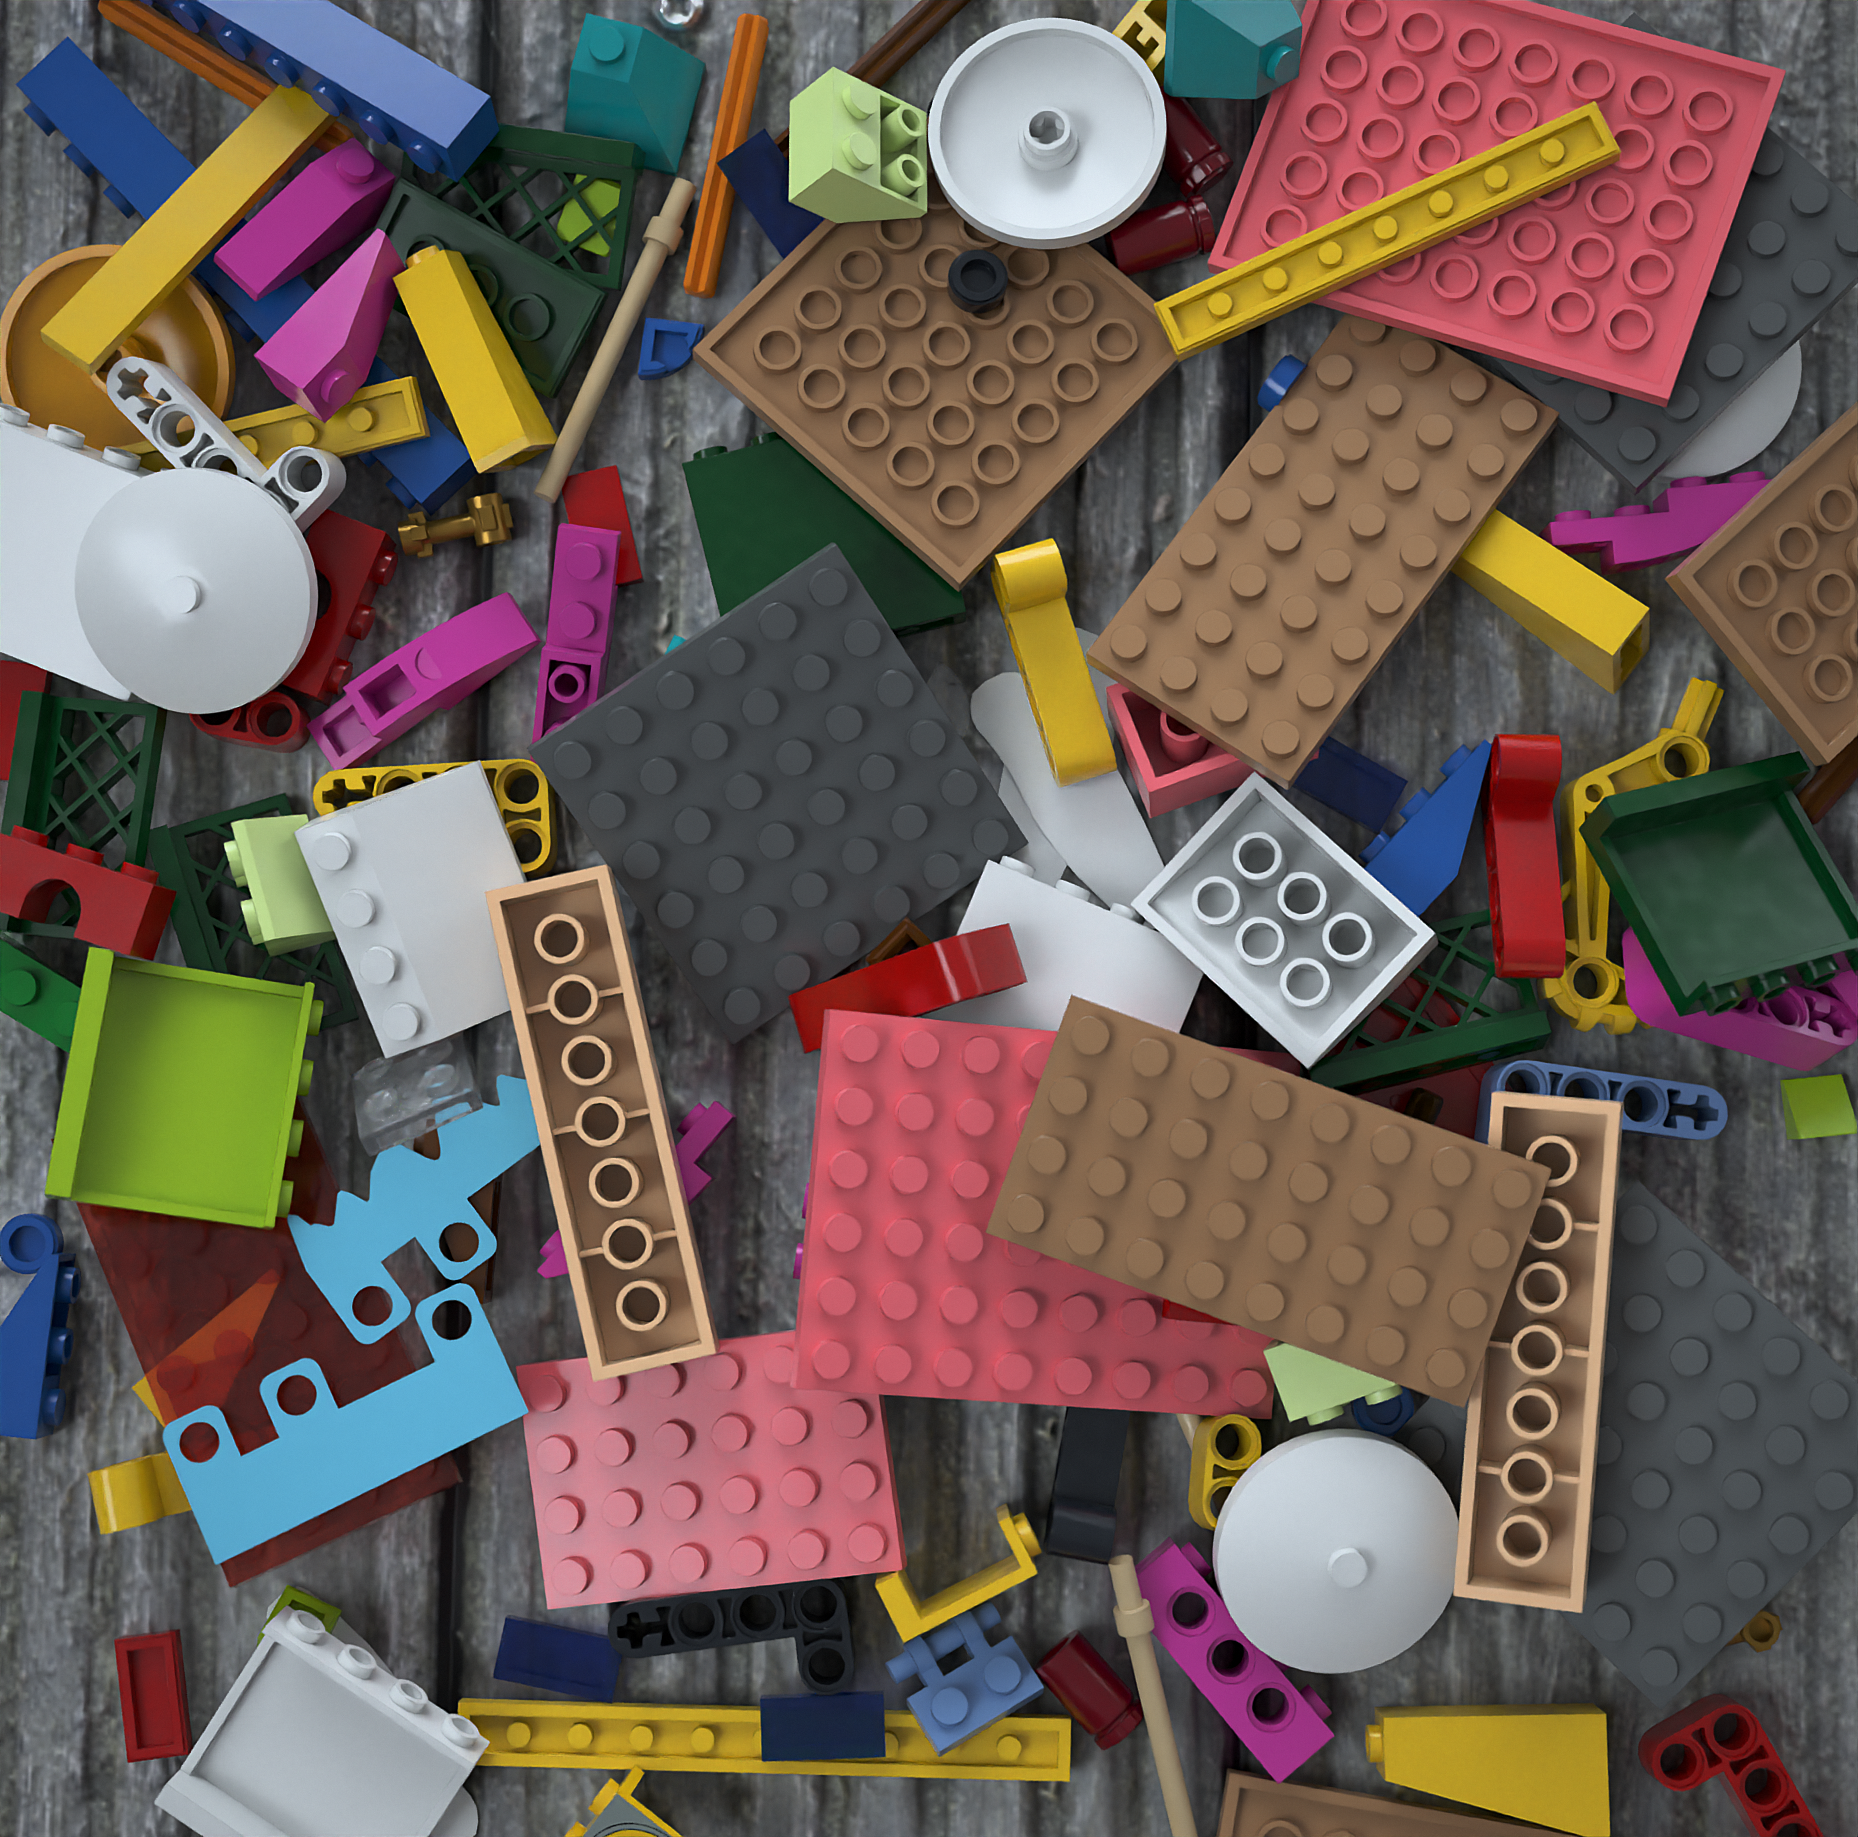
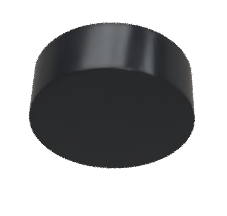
[947,249,1008,314]

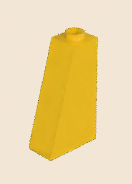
[393,245,558,474]
[1451,509,1650,695]
[1365,1703,1610,1837]

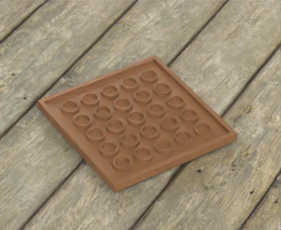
[692,117,1180,592]

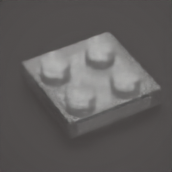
[350,1030,484,1157]

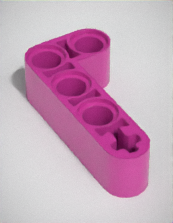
[1622,926,1858,1071]

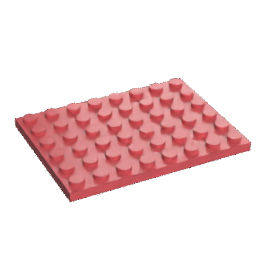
[1207,0,1786,408]
[791,1010,1301,1419]

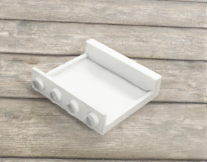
[0,403,171,702]
[921,856,1204,1033]
[154,1605,490,1837]

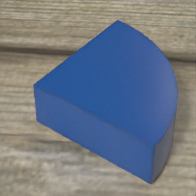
[638,317,705,380]

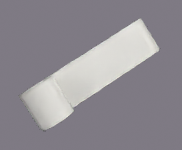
[106,356,346,533]

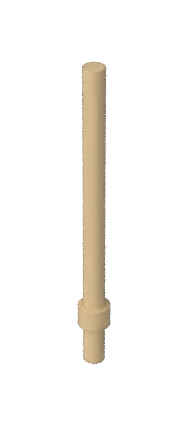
[534,178,697,503]
[1108,1555,1198,1837]

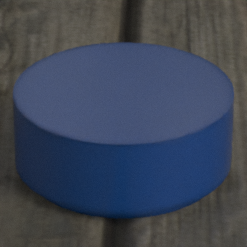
[1257,354,1308,412]
[0,1213,64,1274]
[1351,1386,1414,1437]

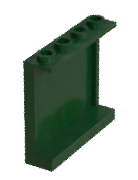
[682,432,966,639]
[1578,751,1858,1017]

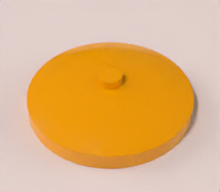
[0,244,236,451]

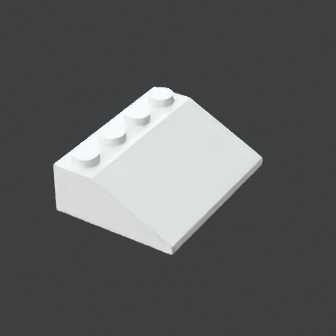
[294,760,527,1059]
[1130,771,1439,1070]

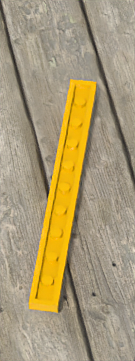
[458,1698,1071,1782]

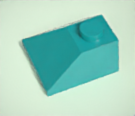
[1164,0,1303,99]
[564,13,706,177]

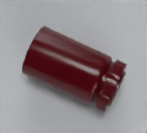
[1159,85,1234,199]
[1103,194,1216,277]
[1033,1629,1144,1751]

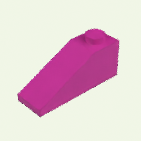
[213,137,396,302]
[254,228,407,423]

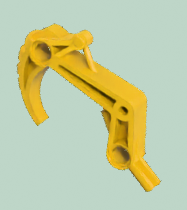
[1537,677,1725,1035]

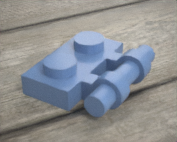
[885,1601,1044,1757]

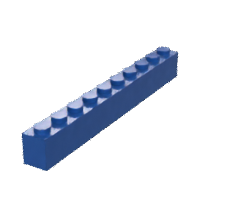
[16,37,478,516]

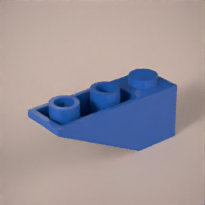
[1358,739,1492,917]
[0,1253,81,1439]

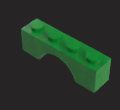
[0,931,82,1054]

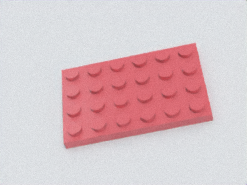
[516,1329,907,1609]

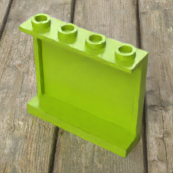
[44,947,324,1230]

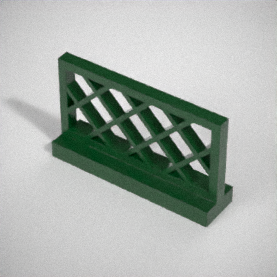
[400,122,646,291]
[0,690,168,941]
[148,793,359,1036]
[1301,908,1552,1096]

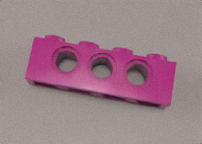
[1135,1536,1335,1784]

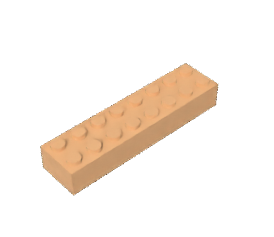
[485,864,720,1382]
[1453,1091,1624,1613]

